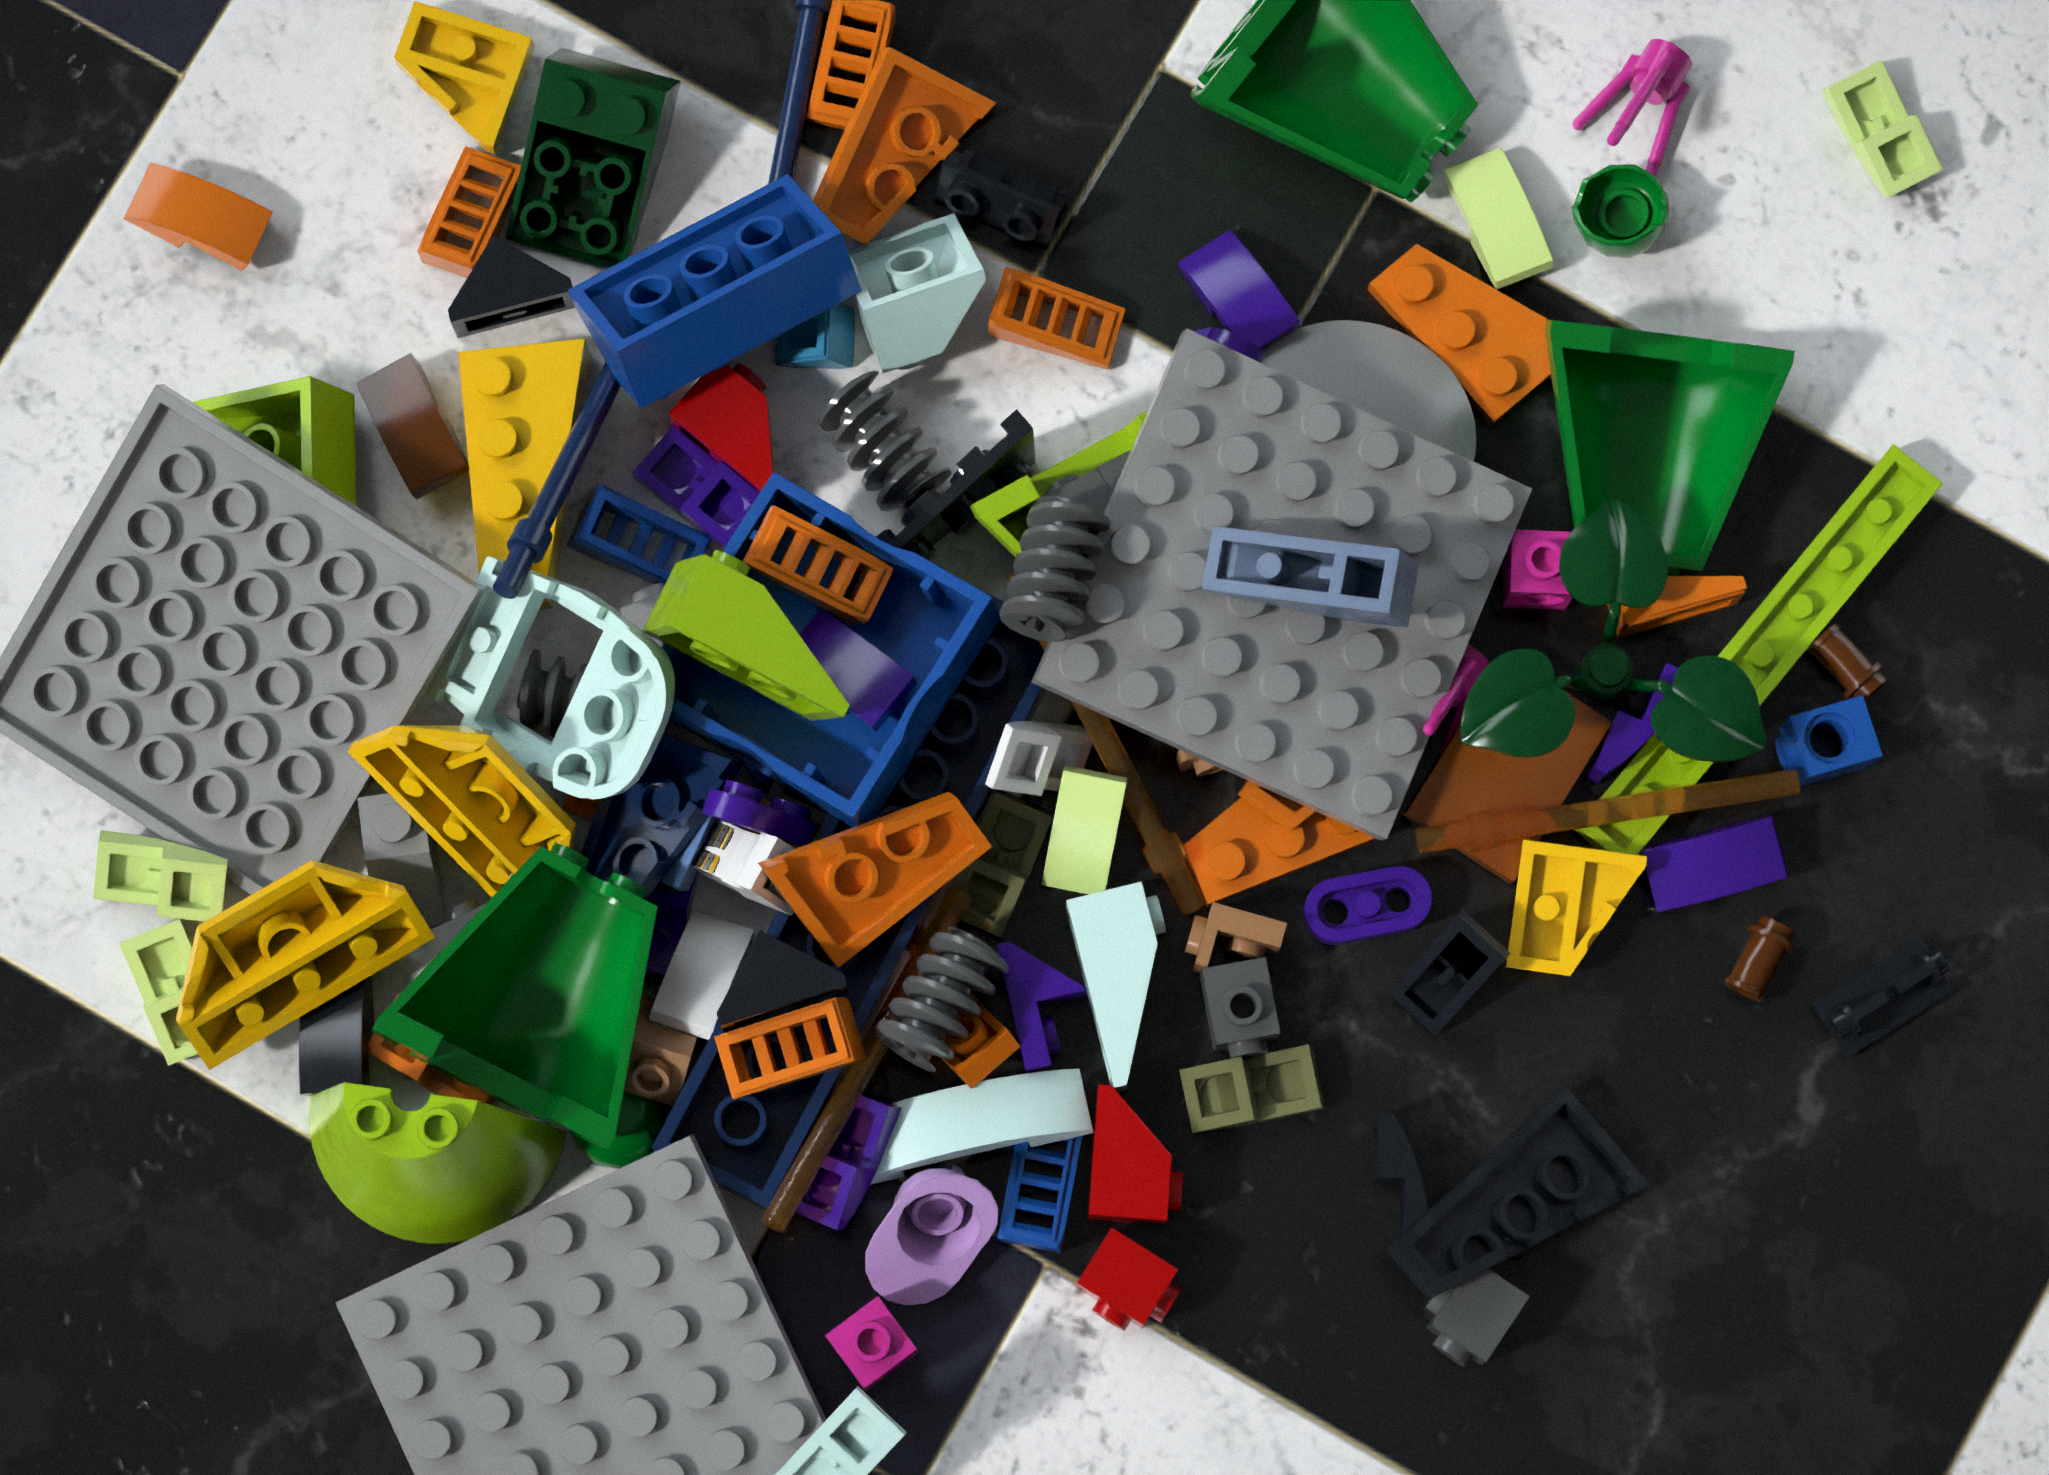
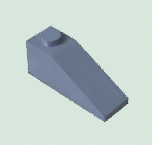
[1201,526,1419,628]

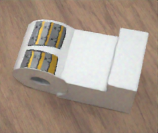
[693,820,795,916]

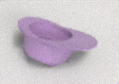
[865,1164,998,1306]

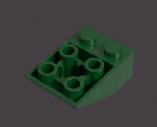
[505,48,681,268]

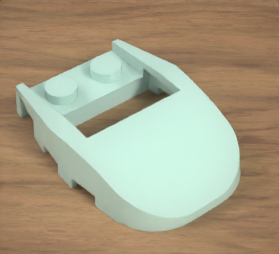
[425,556,675,800]

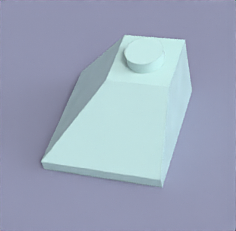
[848,213,986,373]

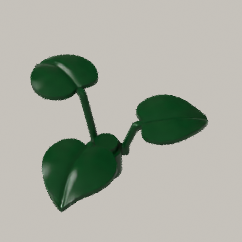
[1460,500,1766,762]

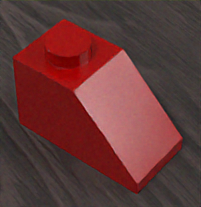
[669,363,774,492]
[1088,1084,1183,1225]

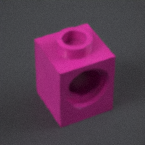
[1502,529,1573,610]
[825,1296,918,1392]

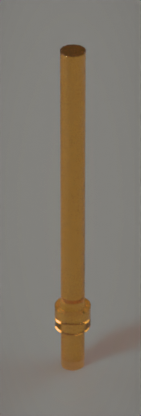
[1005,571,1206,915]
[1415,769,1800,854]
[761,887,972,1233]

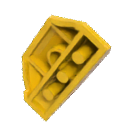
[347,725,576,898]
[176,860,435,1070]

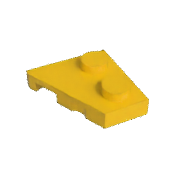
[394,1,535,155]
[1506,839,1647,976]

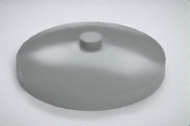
[1262,320,1477,461]

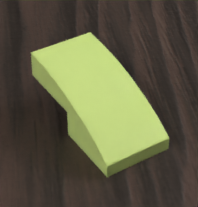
[1821,60,1943,198]
[1444,147,1554,290]
[1041,765,1128,895]
[93,830,228,921]
[120,918,198,1066]

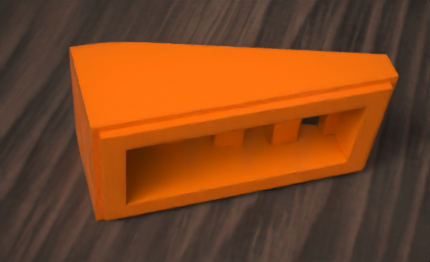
[806,0,896,130]
[417,146,521,278]
[988,267,1126,370]
[743,505,894,624]
[1607,576,1747,638]
[714,997,866,1099]

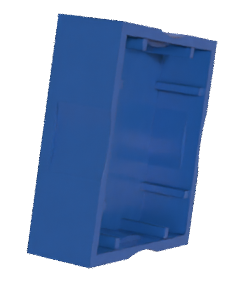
[662,472,1000,827]

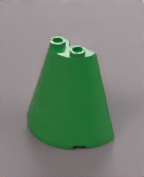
[1190,0,1478,202]
[1545,319,1795,576]
[372,842,658,1149]

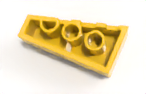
[458,338,591,610]

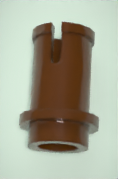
[1807,623,1888,702]
[1724,916,1796,1002]

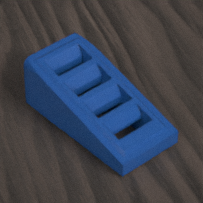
[566,484,712,585]
[997,1136,1082,1253]

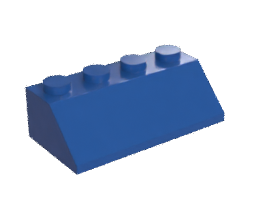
[567,174,862,409]

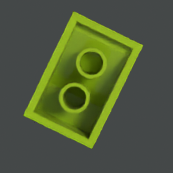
[193,376,357,506]
[642,550,850,721]

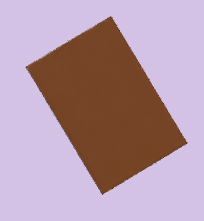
[1403,689,1612,883]

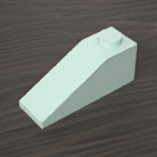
[1065,881,1166,1093]

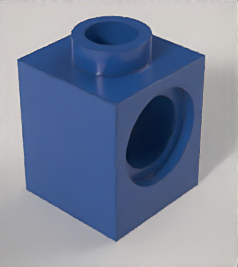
[1775,695,1883,788]

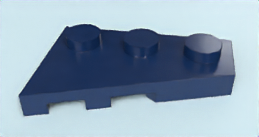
[581,734,745,900]

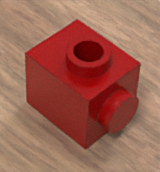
[1076,1228,1181,1331]

